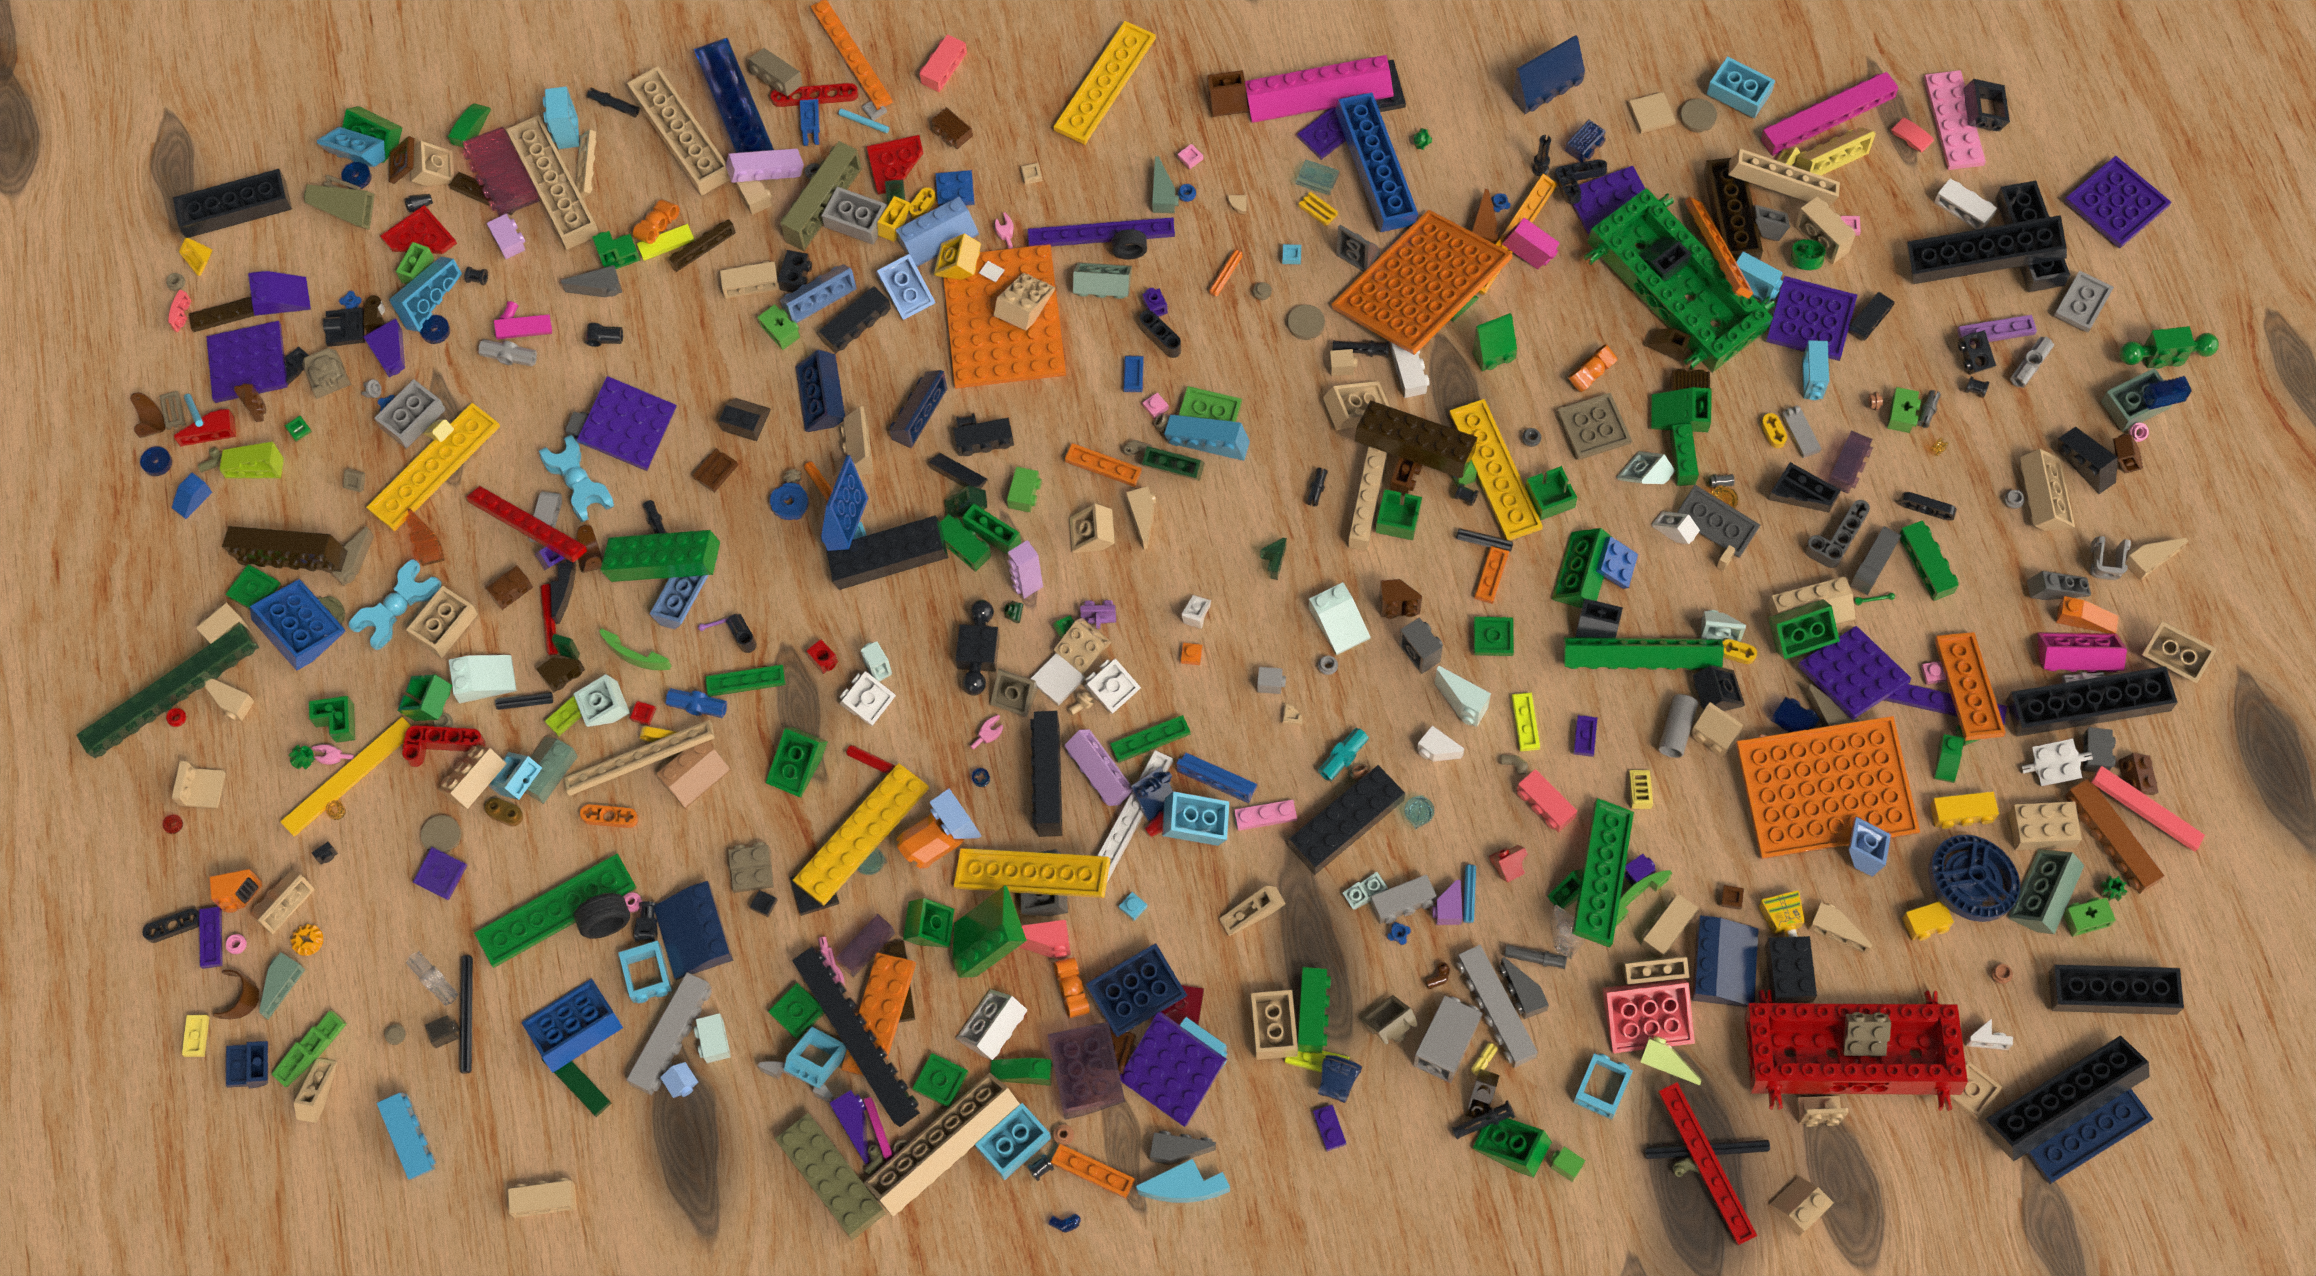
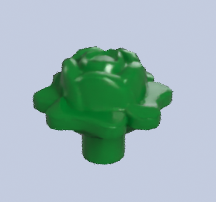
[1413,128,1432,150]

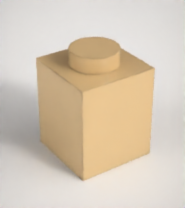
[1330,349,1357,376]

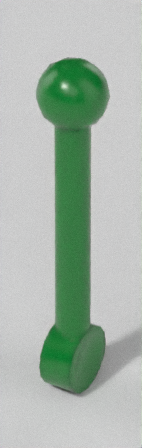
[1855,593,1895,606]

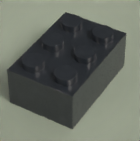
[1765,936,1817,1003]

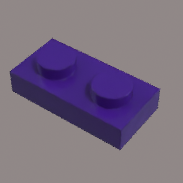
[1574,715,1598,757]
[1313,1104,1347,1151]

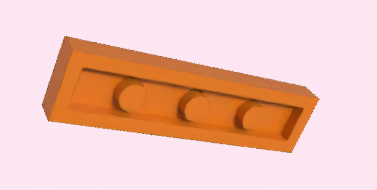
[1065,443,1142,487]
[1051,1144,1135,1199]

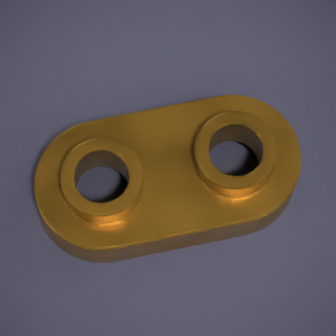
[485,798,524,826]

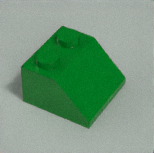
[903,898,955,948]

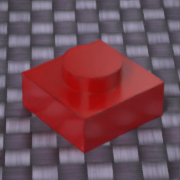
[630,701,656,726]

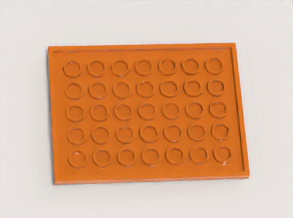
[1331,210,1512,355]
[944,245,1066,389]
[1736,716,1920,859]

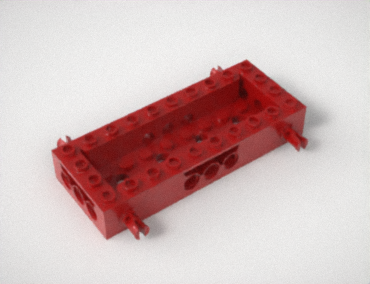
[1744,989,1968,1111]

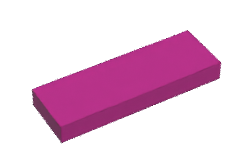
[494,314,552,340]
[864,1097,893,1161]

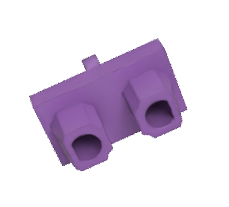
[1080,600,1116,629]

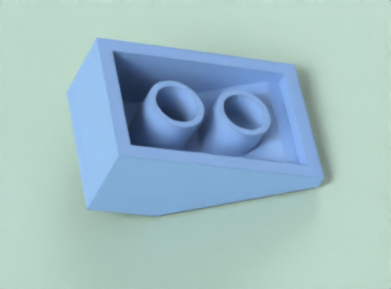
[876,254,936,320]
[930,789,982,839]

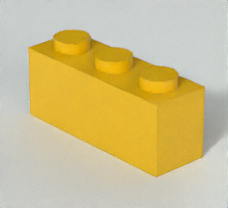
[1930,791,1999,829]

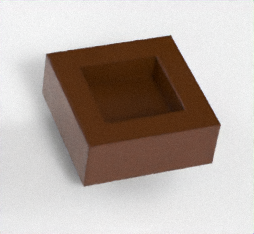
[1721,885,1744,910]

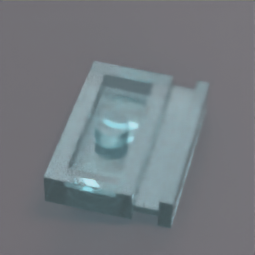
[1296,159,1339,195]

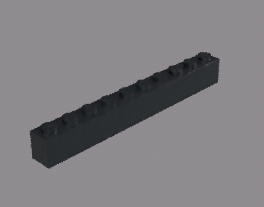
[792,946,920,1127]

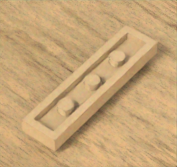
[576,129,597,199]

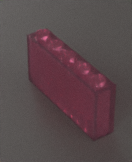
[462,127,540,217]

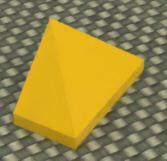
[179,238,213,276]

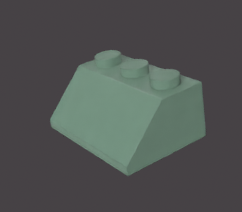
[1073,262,1132,299]
[523,737,578,804]

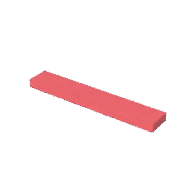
[2091,766,2205,852]

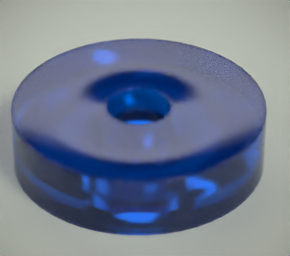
[341,162,372,189]
[420,315,450,344]
[140,446,172,476]

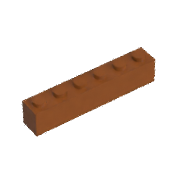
[2065,778,2165,894]

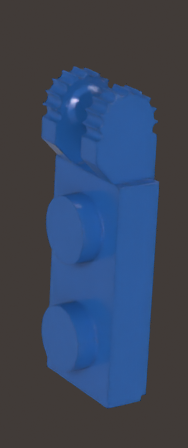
[800,99,820,146]

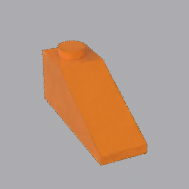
[2056,596,2118,634]

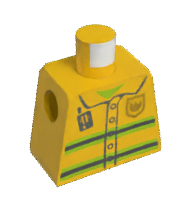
[1759,890,1804,937]

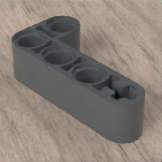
[1805,500,1870,568]
[1850,526,1901,596]

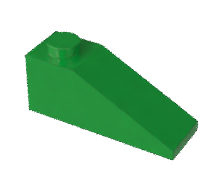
[990,1058,1053,1086]

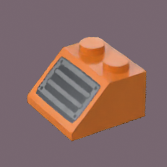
[210,869,262,913]

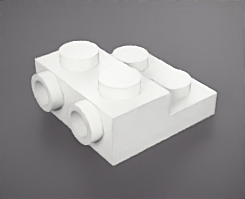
[1084,659,1141,714]
[839,671,896,726]

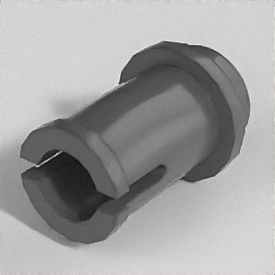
[1709,474,1735,489]

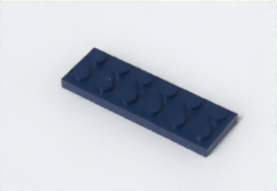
[2027,1089,2154,1185]

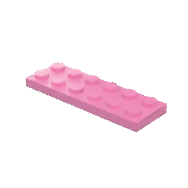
[1924,70,1986,170]

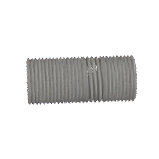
[1658,694,1698,758]

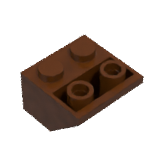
[1207,70,1248,117]
[1379,579,1422,619]

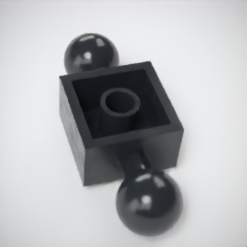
[955,600,1000,696]

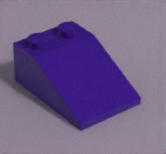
[248,271,311,316]
[830,1090,869,1165]

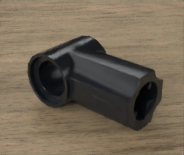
[585,323,624,347]
[726,614,757,653]

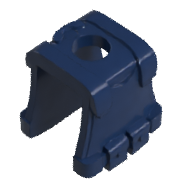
[1318,1055,1362,1103]

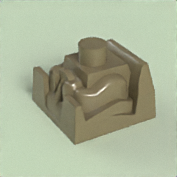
[302,348,352,399]
[1361,995,1418,1045]

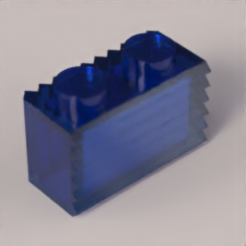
[1565,119,1606,162]
[2143,375,2192,410]
[1771,697,1820,733]

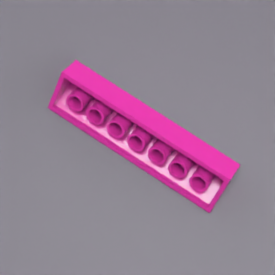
[1245,55,1394,123]

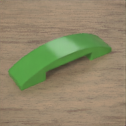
[599,628,672,670]
[1616,870,1672,926]

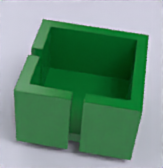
[1525,466,1577,521]
[1376,489,1422,541]
[397,674,452,721]

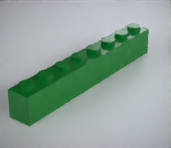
[1563,638,1724,670]

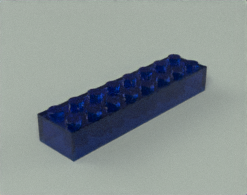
[694,38,774,153]

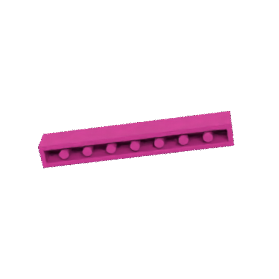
[1761,72,1899,156]

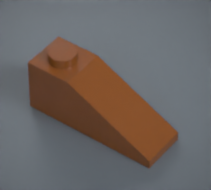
[1472,189,1499,243]

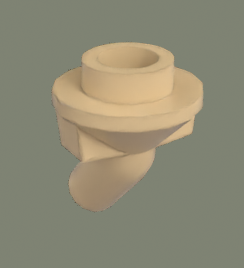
[1068,691,1095,715]

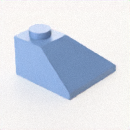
[1849,817,1891,877]

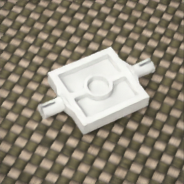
[2022,739,2093,786]

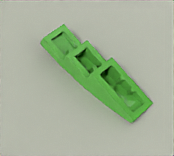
[271,1011,347,1087]

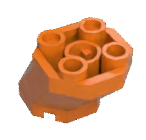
[897,812,964,869]

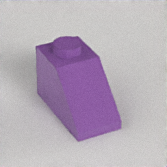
[1432,880,1462,925]

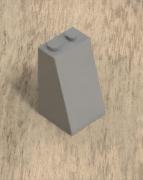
[1413,996,1483,1083]

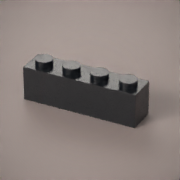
[819,286,891,354]

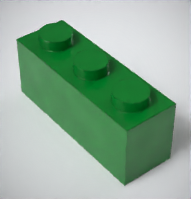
[1670,424,1699,486]
[962,503,1021,555]
[940,514,991,572]

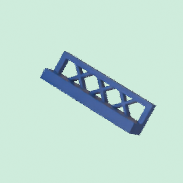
[1177,753,1257,804]

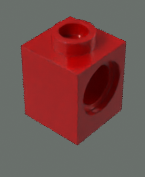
[806,639,838,674]

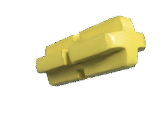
[1471,1043,1498,1076]

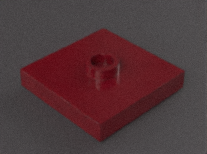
[1161,985,1204,1026]

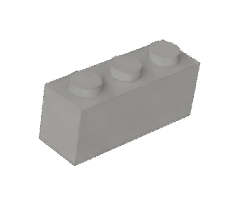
[1370,875,1437,924]

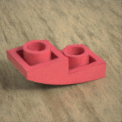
[1891,117,1934,153]
[168,290,191,333]

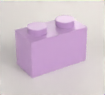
[487,214,526,259]

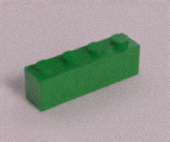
[1899,520,1959,601]
[1298,967,1331,1053]

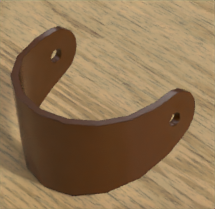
[130,392,165,438]
[576,525,603,573]
[213,970,259,1020]

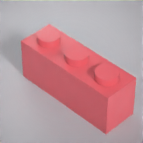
[919,34,967,92]
[1517,769,1577,833]

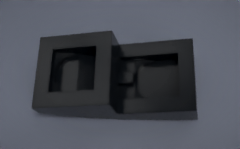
[285,347,309,385]

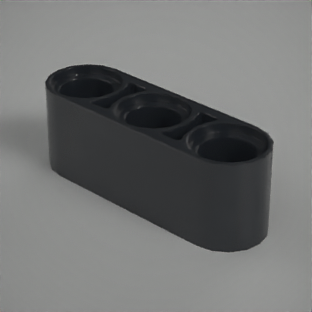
[1848,292,1895,341]
[1139,310,1181,358]

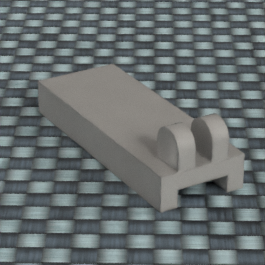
[1781,405,1821,458]

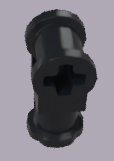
[634,901,658,942]

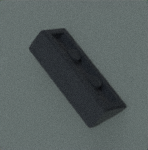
[929,453,988,494]

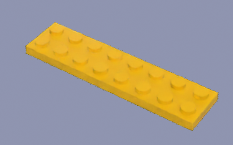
[1054,21,1156,145]
[1449,399,1543,540]
[366,403,500,532]
[793,763,929,906]
[954,848,1111,898]

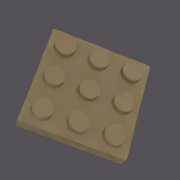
[1557,393,1632,460]

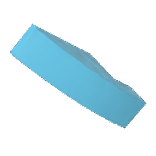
[1136,1159,1230,1203]

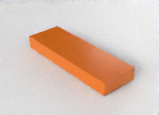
[1474,546,1509,604]

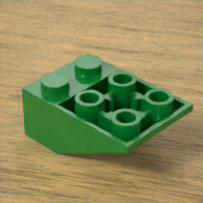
[1651,387,1712,433]

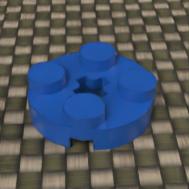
[770,483,809,520]

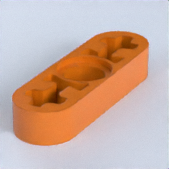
[580,804,638,828]

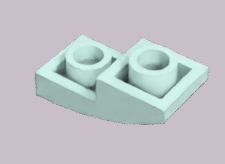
[1343,872,1389,910]

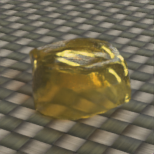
[1710,485,1738,509]

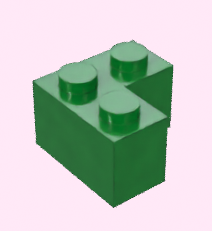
[592,231,641,269]
[309,696,356,743]

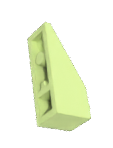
[1641,1035,1701,1085]

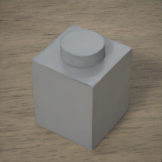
[1258,667,1286,694]

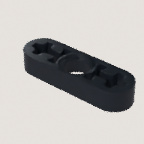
[1900,492,1957,521]
[142,909,199,943]

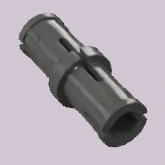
[1917,390,1941,428]

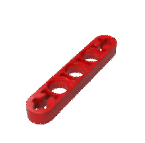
[771,83,859,107]

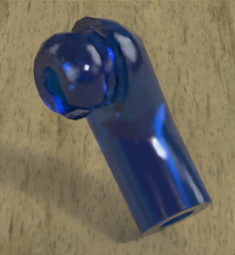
[1048,1214,1081,1233]

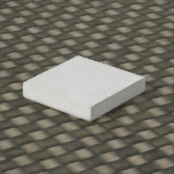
[1031,653,1085,706]

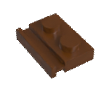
[692,448,738,493]

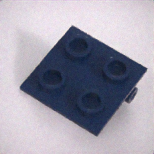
[1131,766,1173,821]

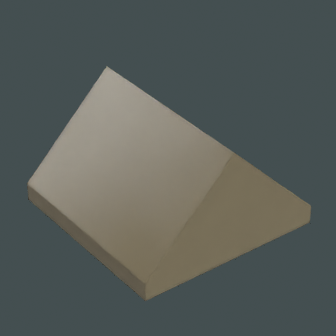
[990,669,1038,717]

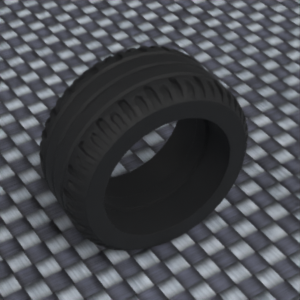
[574,893,630,939]

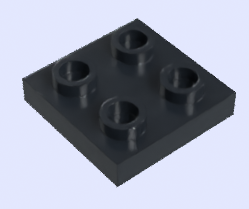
[323,307,365,347]

